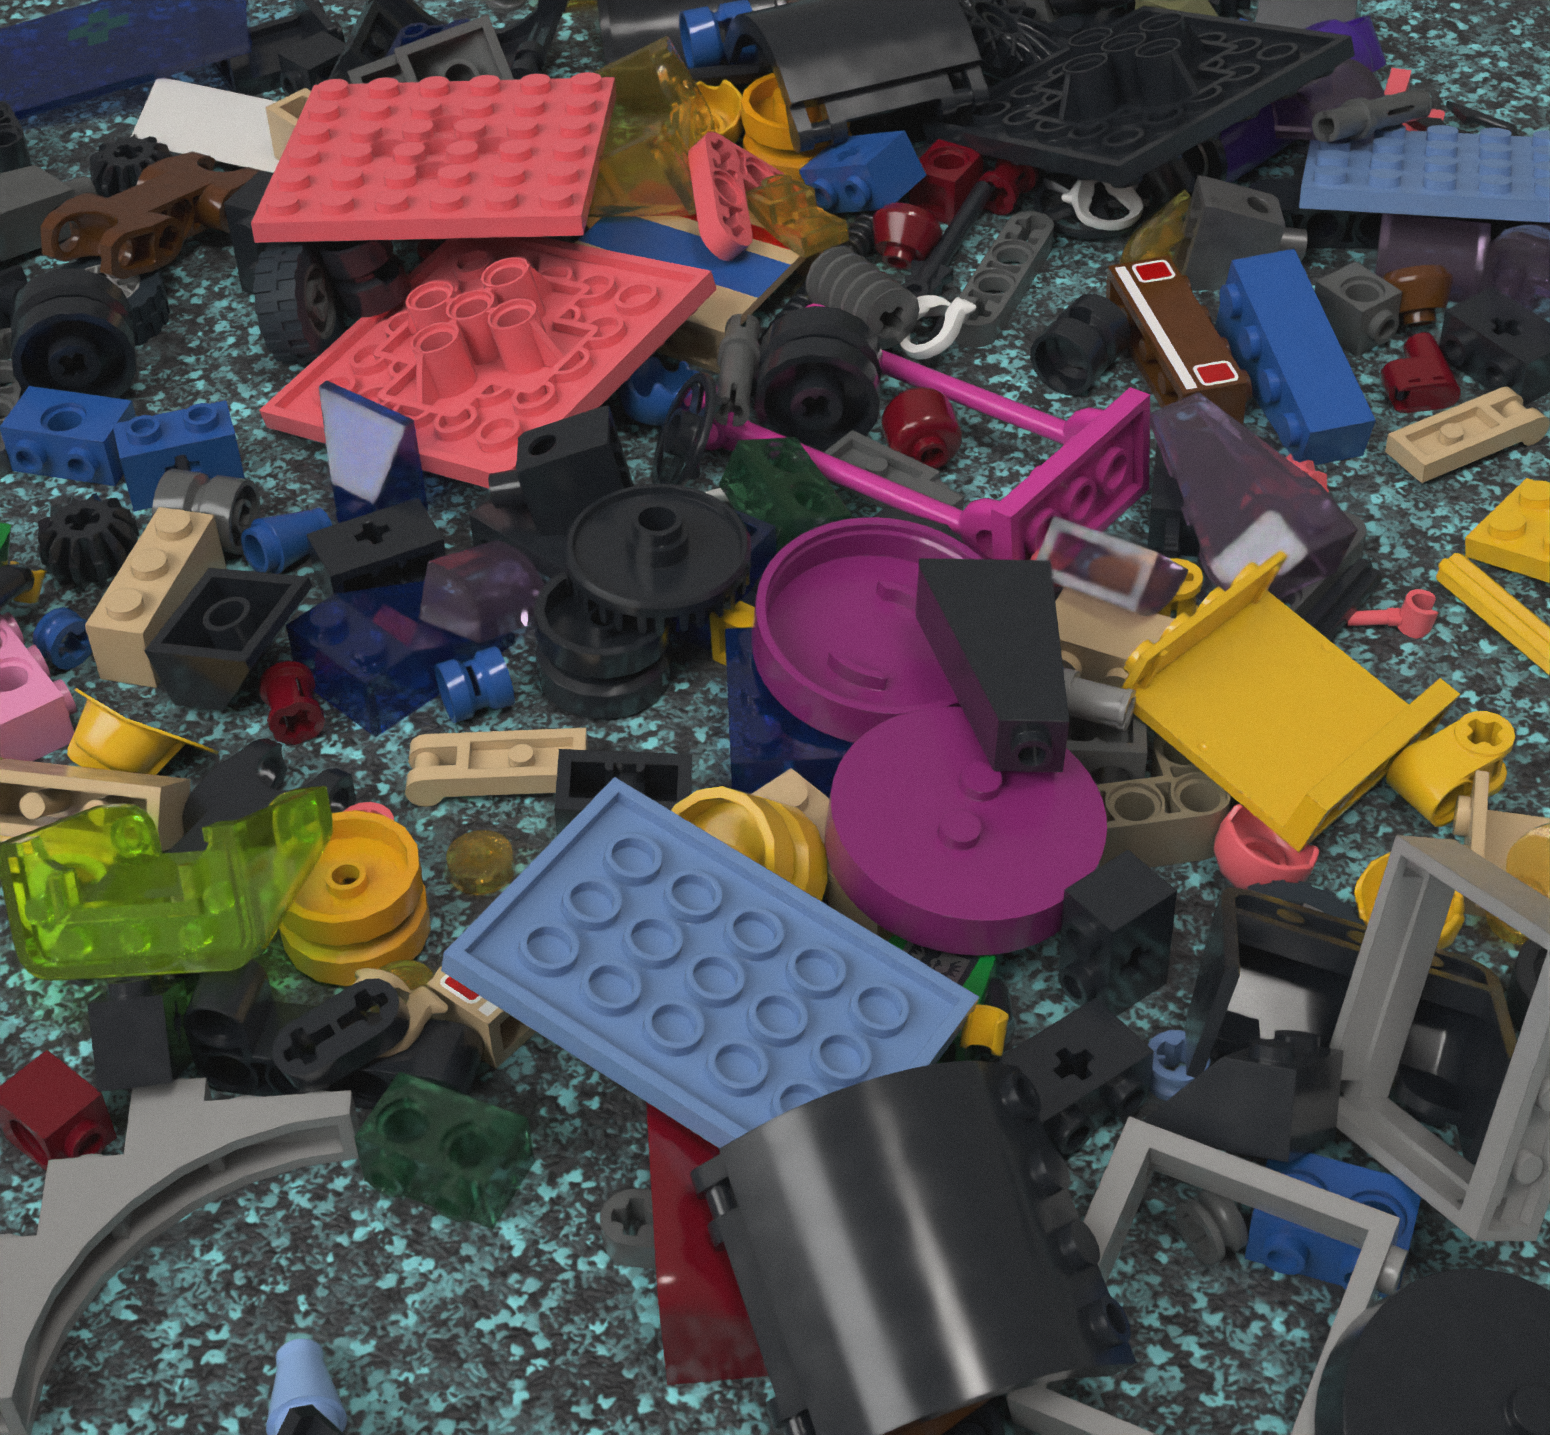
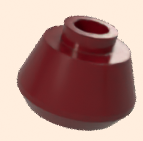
[873,203,943,270]

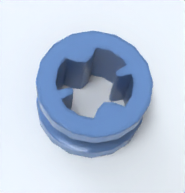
[1148,1030,1211,1101]

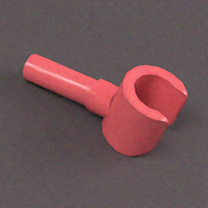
[1347,589,1438,639]

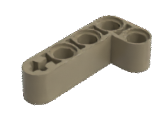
[1097,734,1231,867]

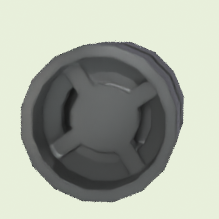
[152,468,260,555]

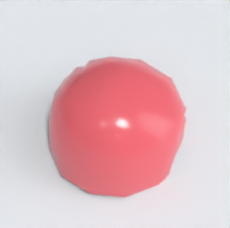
[1213,804,1319,889]

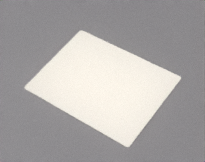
[131,77,279,173]

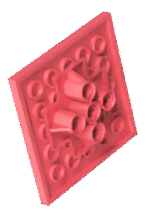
[251,72,617,243]
[259,237,717,489]

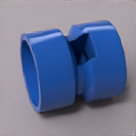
[679,0,755,69]

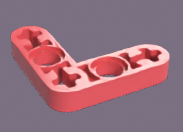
[688,132,815,261]

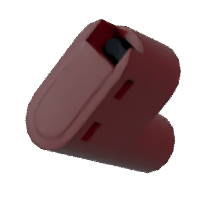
[1380,332,1461,413]

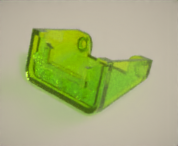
[0,786,333,981]

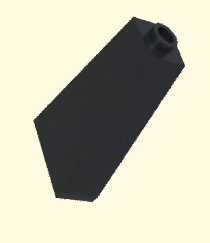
[915,558,1069,772]

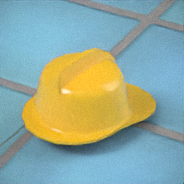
[67,688,219,775]

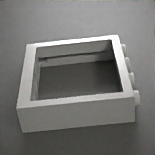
[1329,835,1550,1241]
[1006,1116,1409,1435]

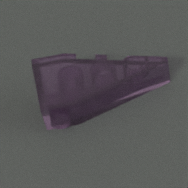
[1149,392,1358,599]

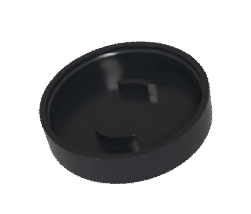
[1314,1268,1550,1435]

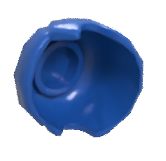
[616,356,700,426]

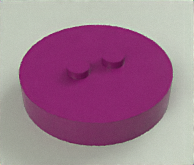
[752,517,982,743]
[825,707,1107,955]

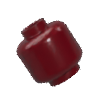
[882,387,962,470]

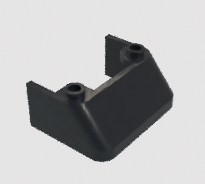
[1185,888,1517,1165]

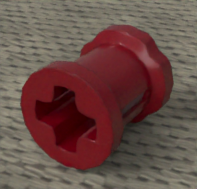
[977,159,1039,215]
[258,661,325,745]

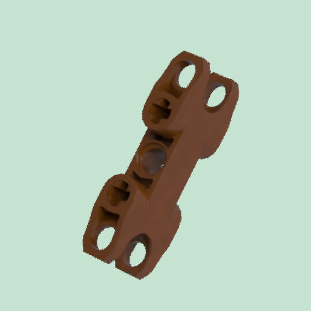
[40,151,266,279]

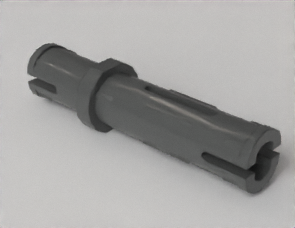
[1312,89,1432,142]
[714,314,761,427]

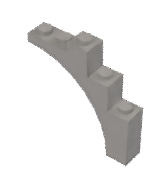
[0,1078,361,1435]

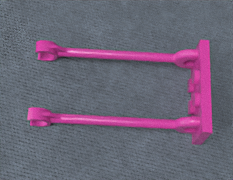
[683,304,1150,560]

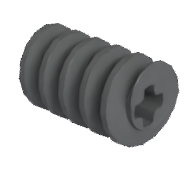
[806,246,920,349]

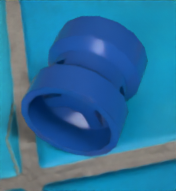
[435,646,515,724]

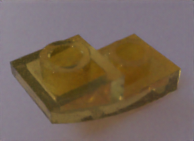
[745,174,849,258]
[1120,190,1191,264]

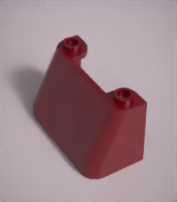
[646,1102,769,1385]

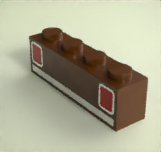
[1106,255,1252,436]

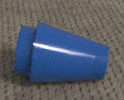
[241,508,332,574]

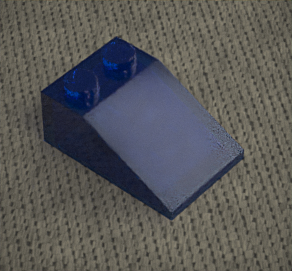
[286,579,516,738]

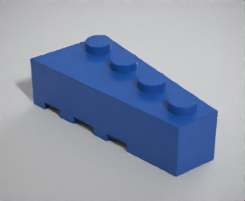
[1214,249,1376,465]

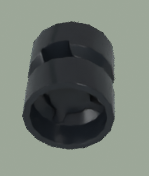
[316,240,411,318]
[1030,294,1131,395]

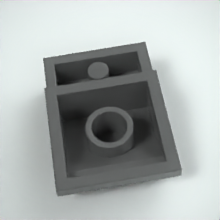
[348,15,514,84]

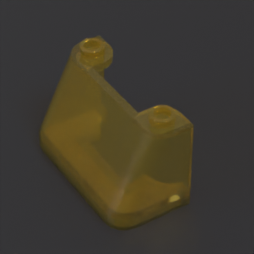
[588,36,715,217]

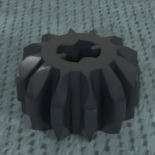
[89,134,173,198]
[37,493,140,590]

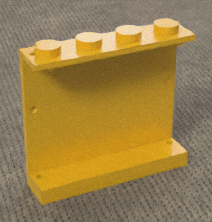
[1121,550,1460,853]

